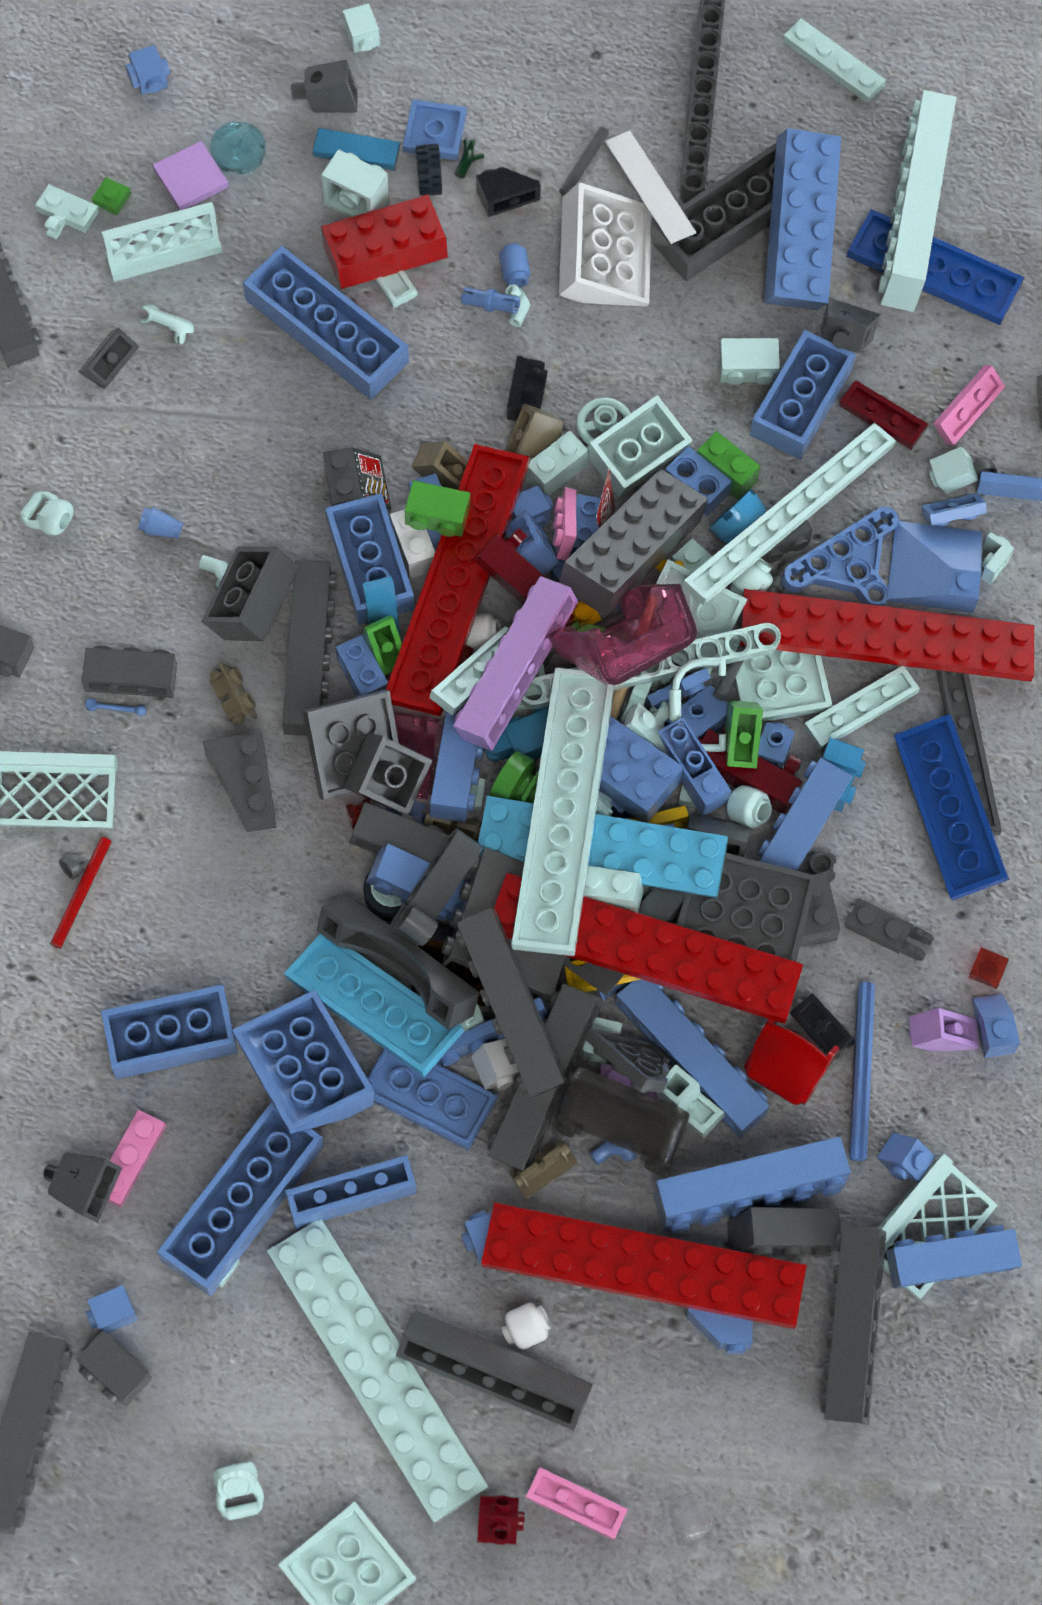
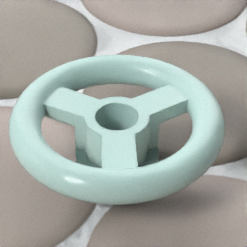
[576,398,631,445]

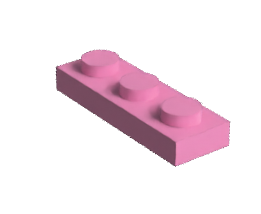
[933,365,1005,445]
[552,487,577,561]
[108,1110,167,1208]
[526,1467,628,1541]

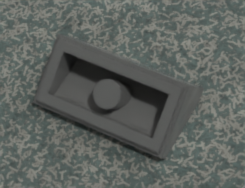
[78,327,139,389]

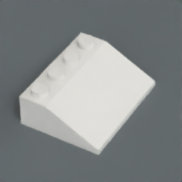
[559,182,652,307]

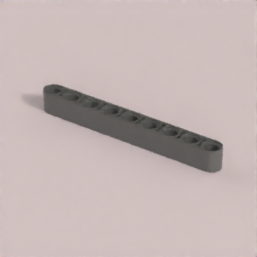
[680,0,725,203]

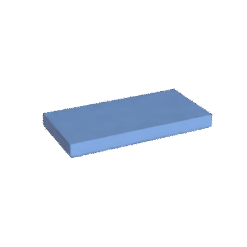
[367,1049,498,1151]

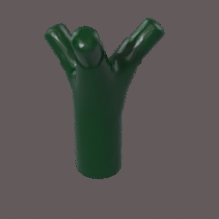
[454,139,484,179]

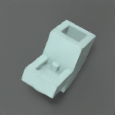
[656,1065,725,1138]

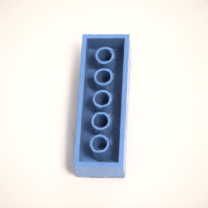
[764,128,841,311]
[243,246,409,400]
[157,1102,324,1297]
[654,1136,851,1234]

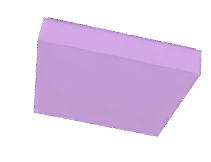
[153,141,229,211]

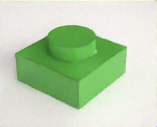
[92,177,131,215]

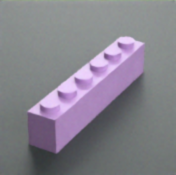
[453,576,578,751]

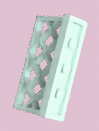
[102,202,222,282]
[0,751,118,829]
[878,1153,998,1300]

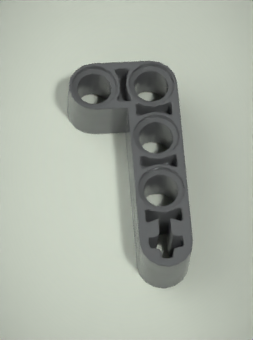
[390,829,482,946]

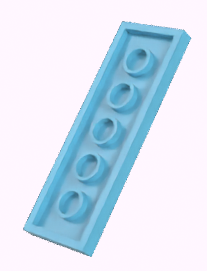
[284,934,464,1077]

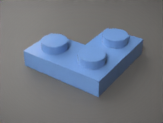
[644,668,711,709]

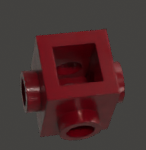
[477,1495,525,1545]

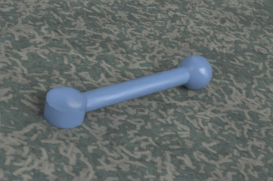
[85,698,147,716]

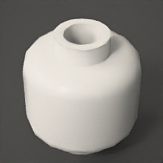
[465,613,502,652]
[502,1302,551,1350]

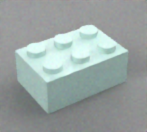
[587,395,693,499]

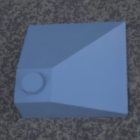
[887,521,982,613]

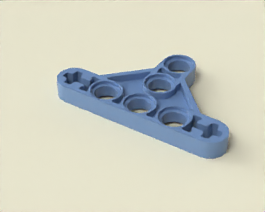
[781,507,899,606]

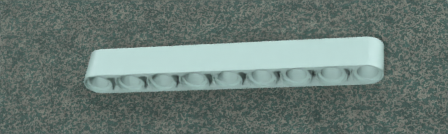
[521,623,781,709]

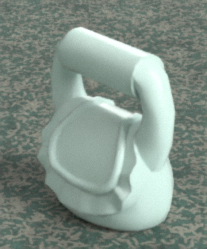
[20,491,74,536]
[213,1462,264,1521]

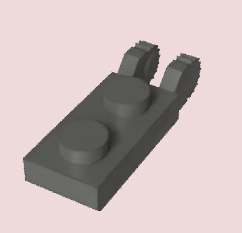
[844,898,934,961]

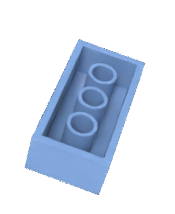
[750,330,856,460]
[325,493,415,625]
[599,716,684,823]
[101,985,238,1080]

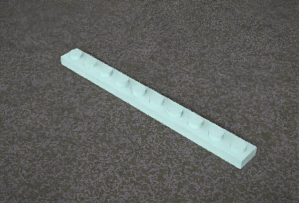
[682,423,896,606]

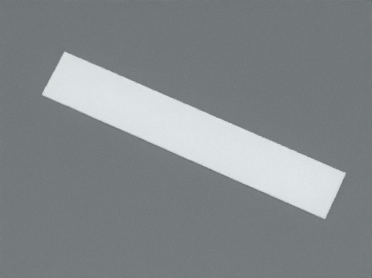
[605,130,697,244]

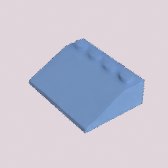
[232,990,374,1134]

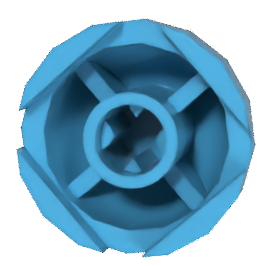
[709,489,766,544]

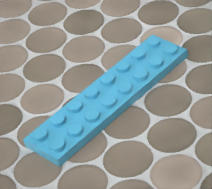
[478,796,728,898]

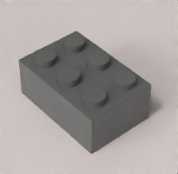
[201,547,299,641]

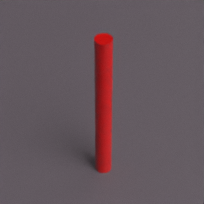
[50,837,112,949]

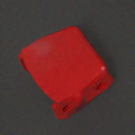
[743,1019,840,1106]

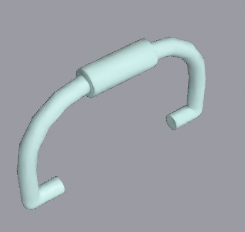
[669,658,726,752]

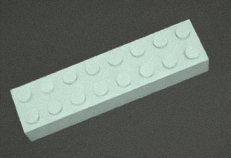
[878,90,956,312]

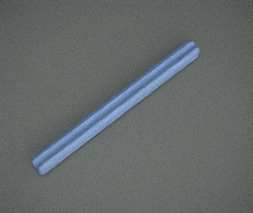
[850,982,875,1162]

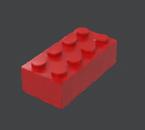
[321,195,448,290]

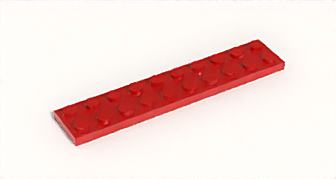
[386,444,530,717]
[740,589,1035,682]
[494,873,804,1024]
[481,1203,807,1329]

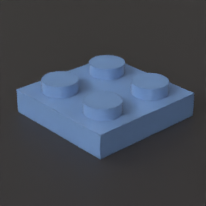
[403,99,467,161]

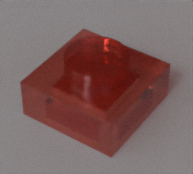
[968,947,1009,989]

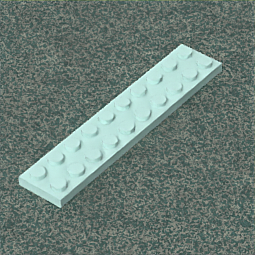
[512,668,616,956]
[267,1220,489,1524]

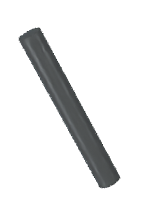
[559,127,609,196]

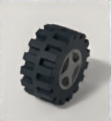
[416,144,442,196]

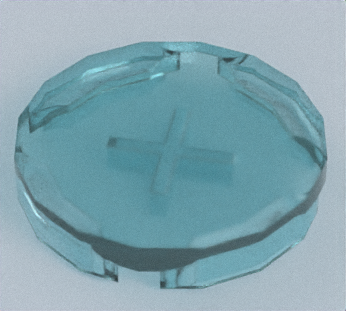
[210,122,266,174]

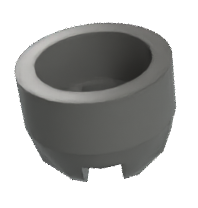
[973,457,997,480]
[59,853,86,880]

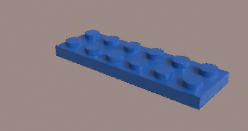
[846,209,1024,325]
[894,714,1010,901]

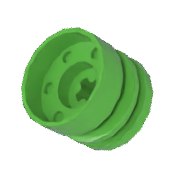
[489,751,539,803]

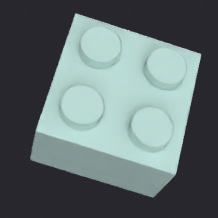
[321,149,389,217]

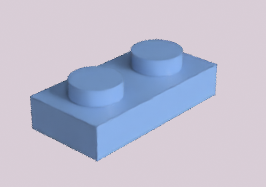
[921,493,987,526]

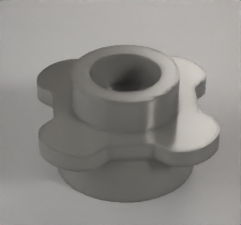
[805,851,836,882]

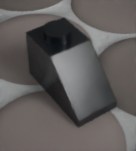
[476,167,541,217]

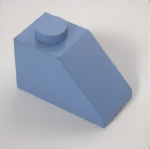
[972,994,1020,1058]
[686,1308,753,1355]

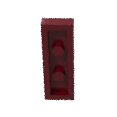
[839,380,928,450]

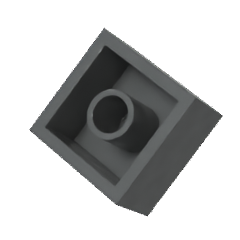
[343,732,433,815]

